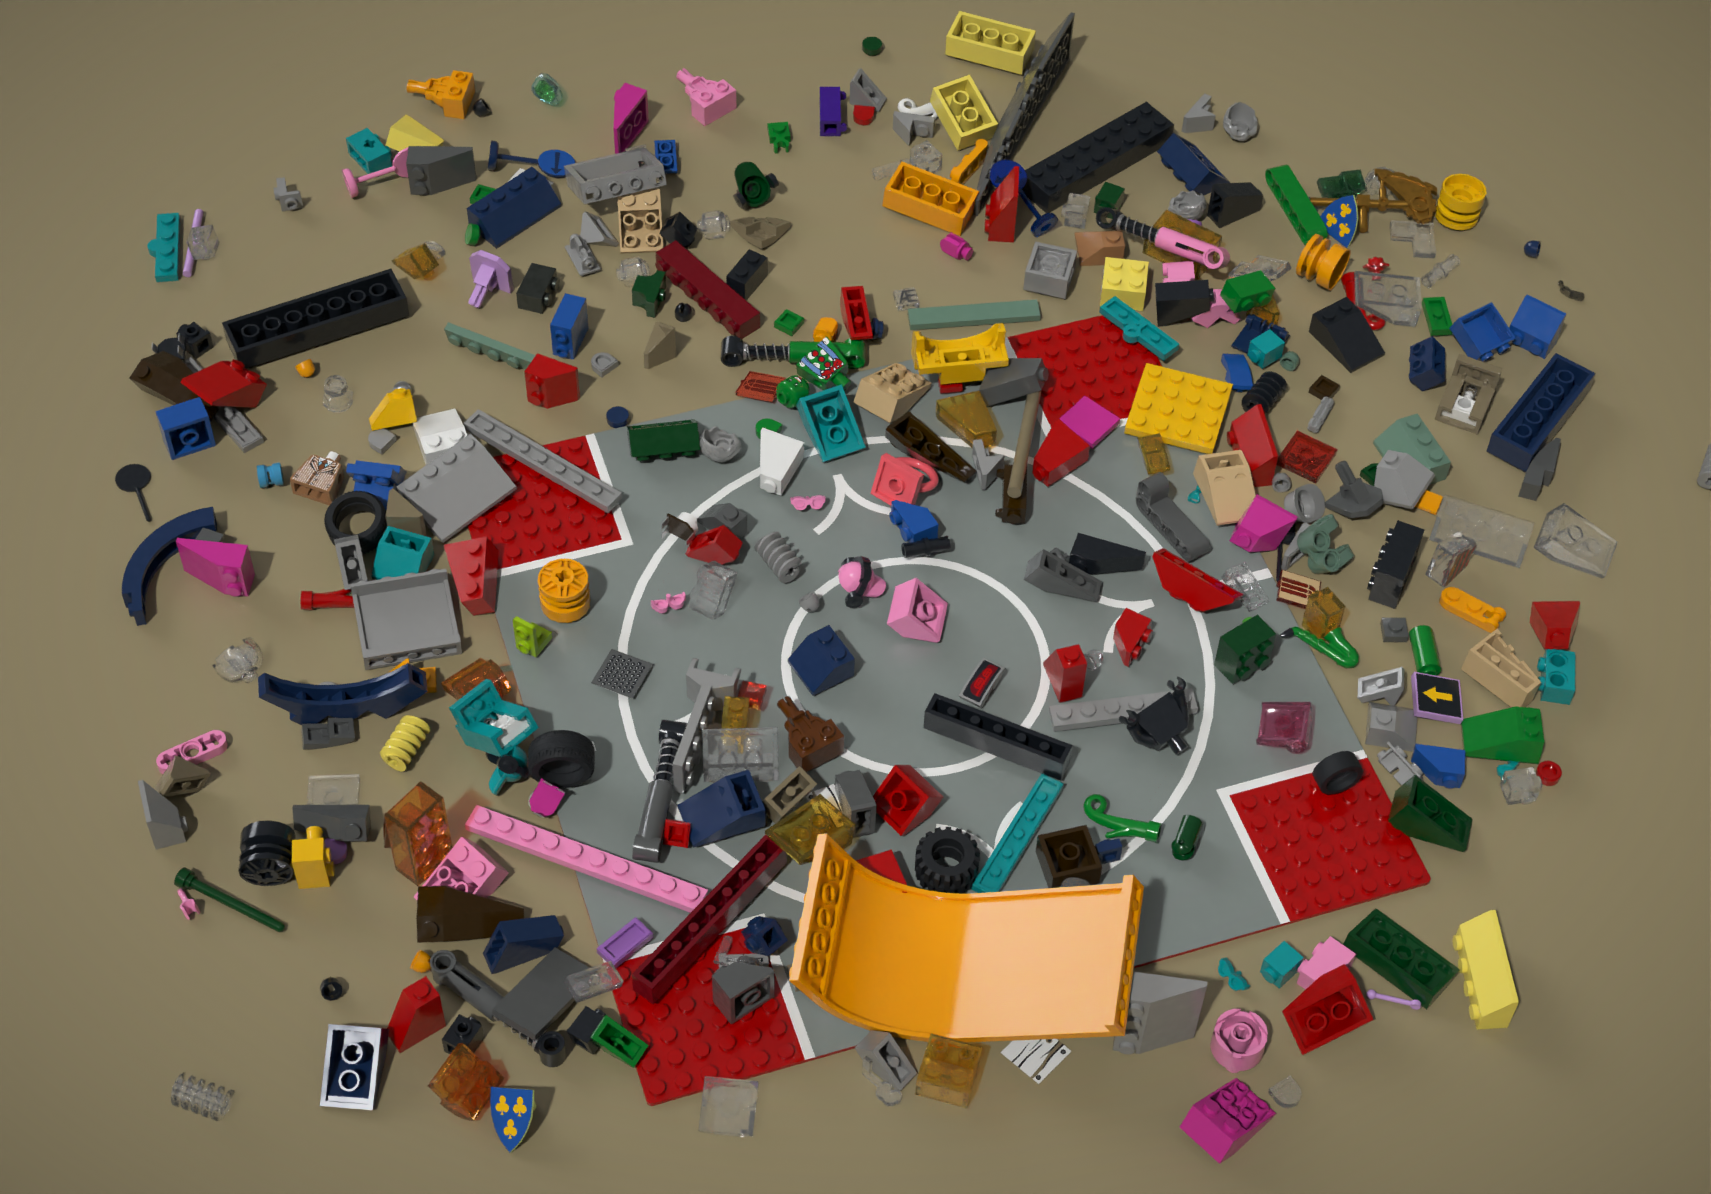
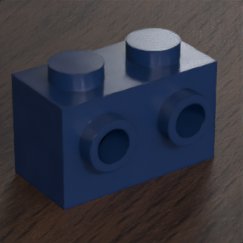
[1408,336,1445,391]

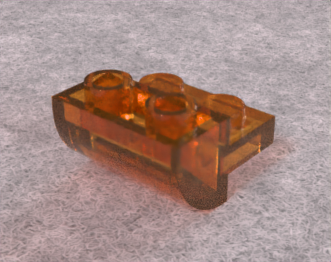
[441,658,512,701]
[428,1043,504,1121]

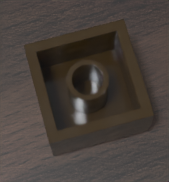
[1035,825,1102,888]

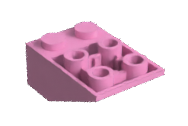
[414,837,509,900]

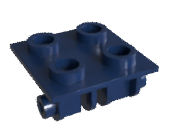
[1231,314,1290,354]

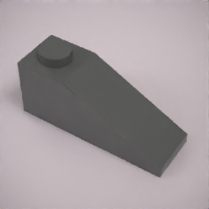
[1024,549,1102,602]
[292,805,371,841]

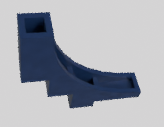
[258,663,427,725]

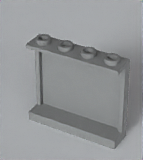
[351,569,462,670]

